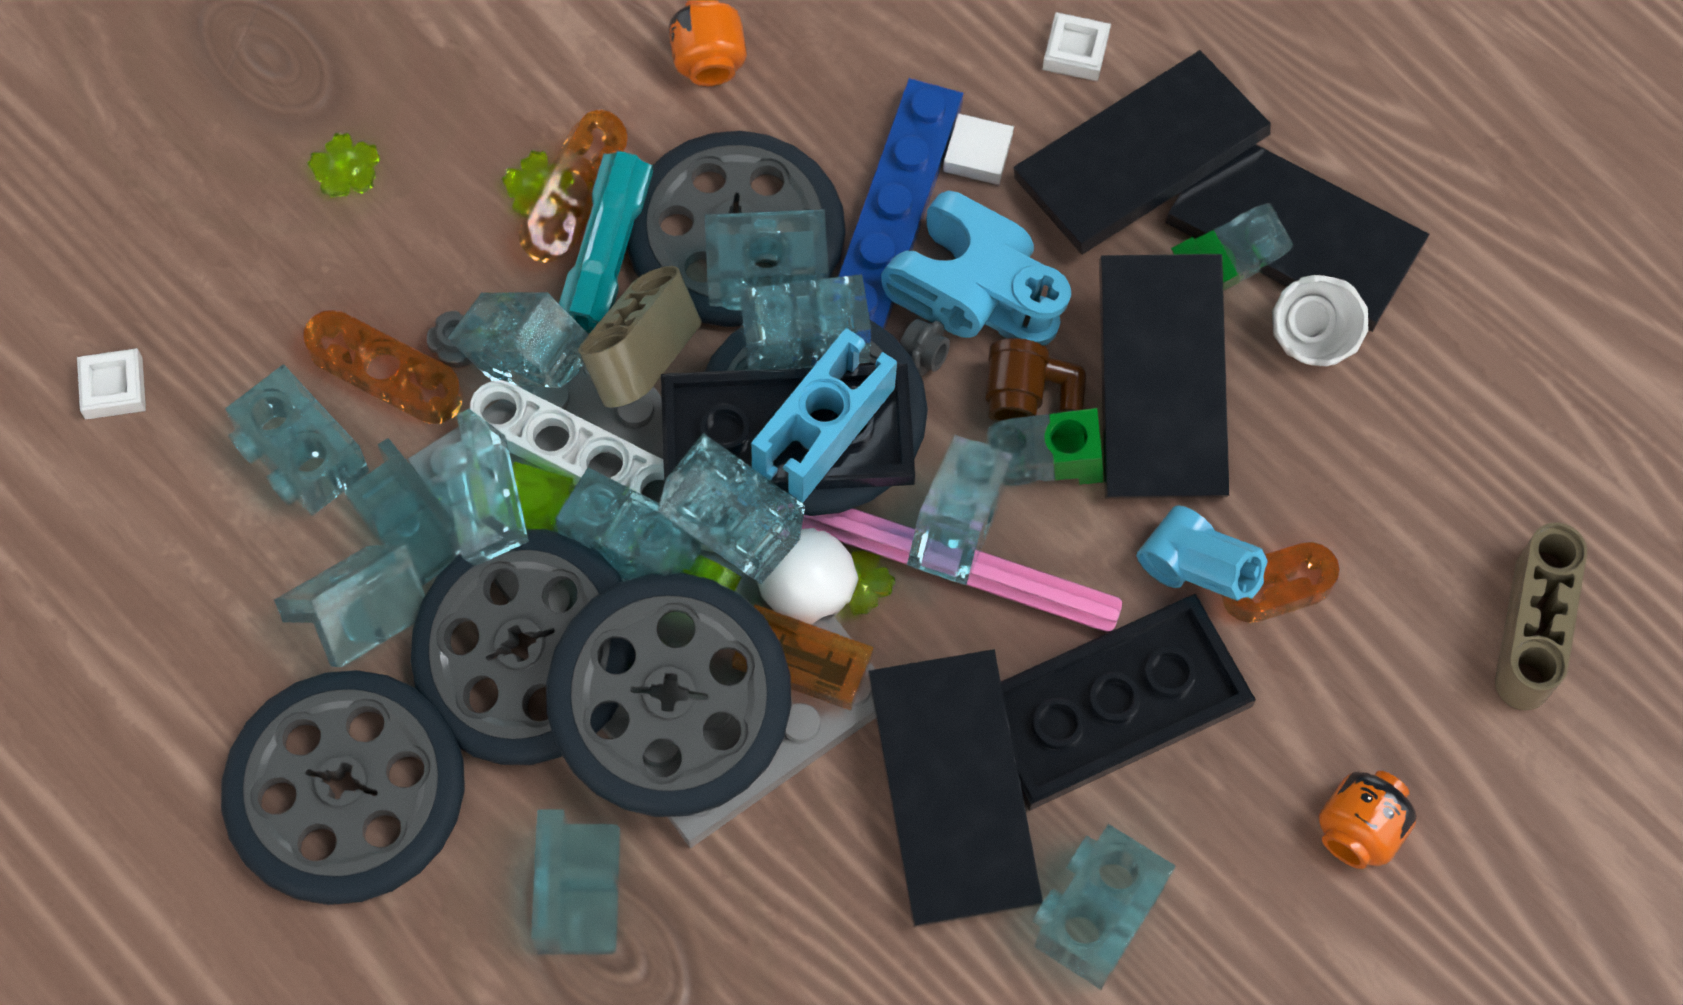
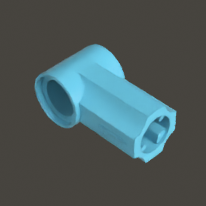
[1136,505,1268,601]

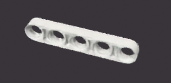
[470,380,741,552]

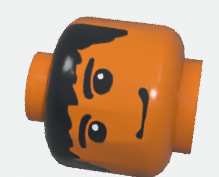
[668,0,747,86]
[1319,771,1417,869]

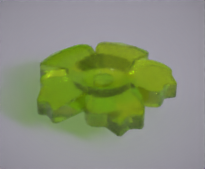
[307,133,380,198]
[502,150,574,217]
[843,550,895,615]

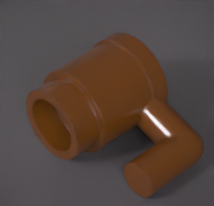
[985,338,1086,427]

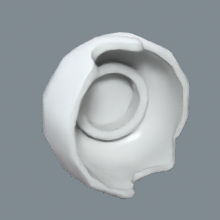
[1272,275,1368,366]
[755,528,859,626]

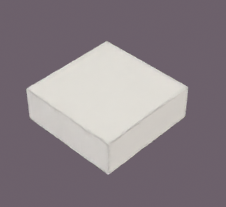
[1043,12,1111,81]
[943,113,1014,185]
[77,348,146,420]

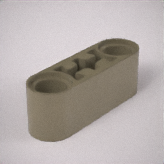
[578,266,702,408]
[1495,523,1587,710]

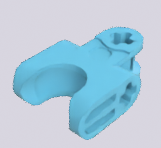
[881,191,1071,346]

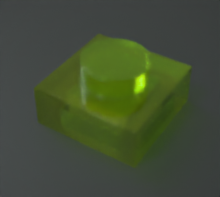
[493,461,575,532]

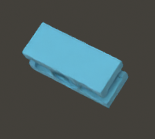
[751,328,897,503]

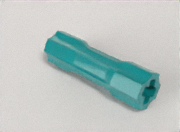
[556,151,653,333]

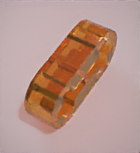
[1222,542,1340,623]

